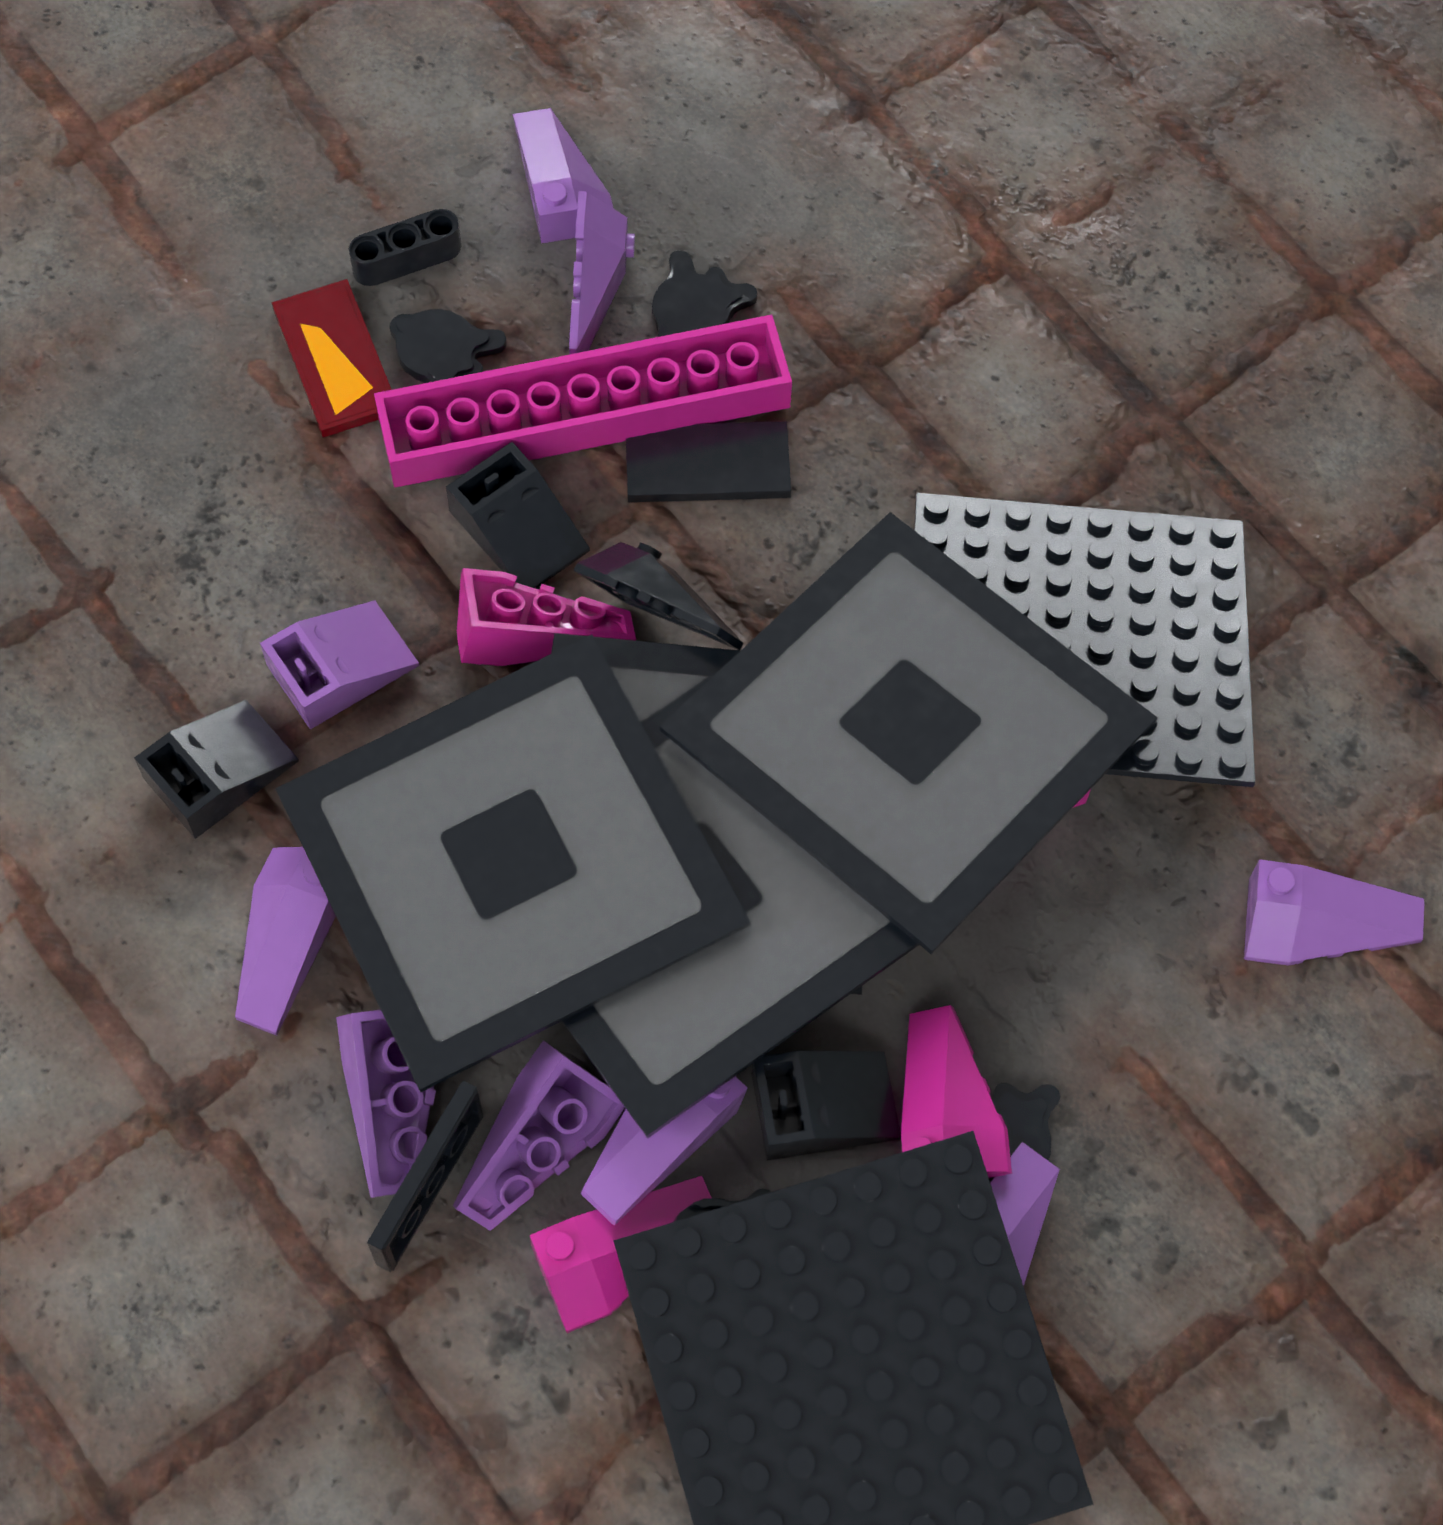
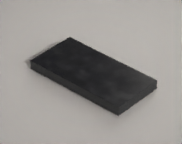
[626,421,791,503]
[367,1080,484,1272]

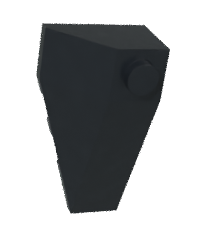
[573,542,744,651]

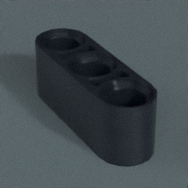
[348,209,462,286]

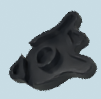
[652,250,758,337]
[390,309,506,383]
[989,1082,1060,1183]

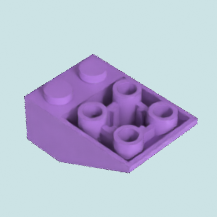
[260,601,419,729]

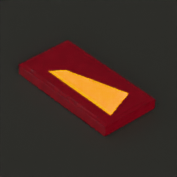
[271,279,392,438]

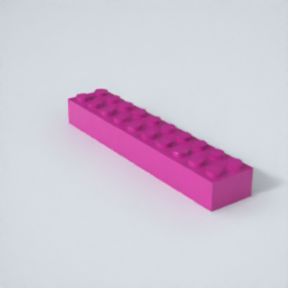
[374,315,792,488]

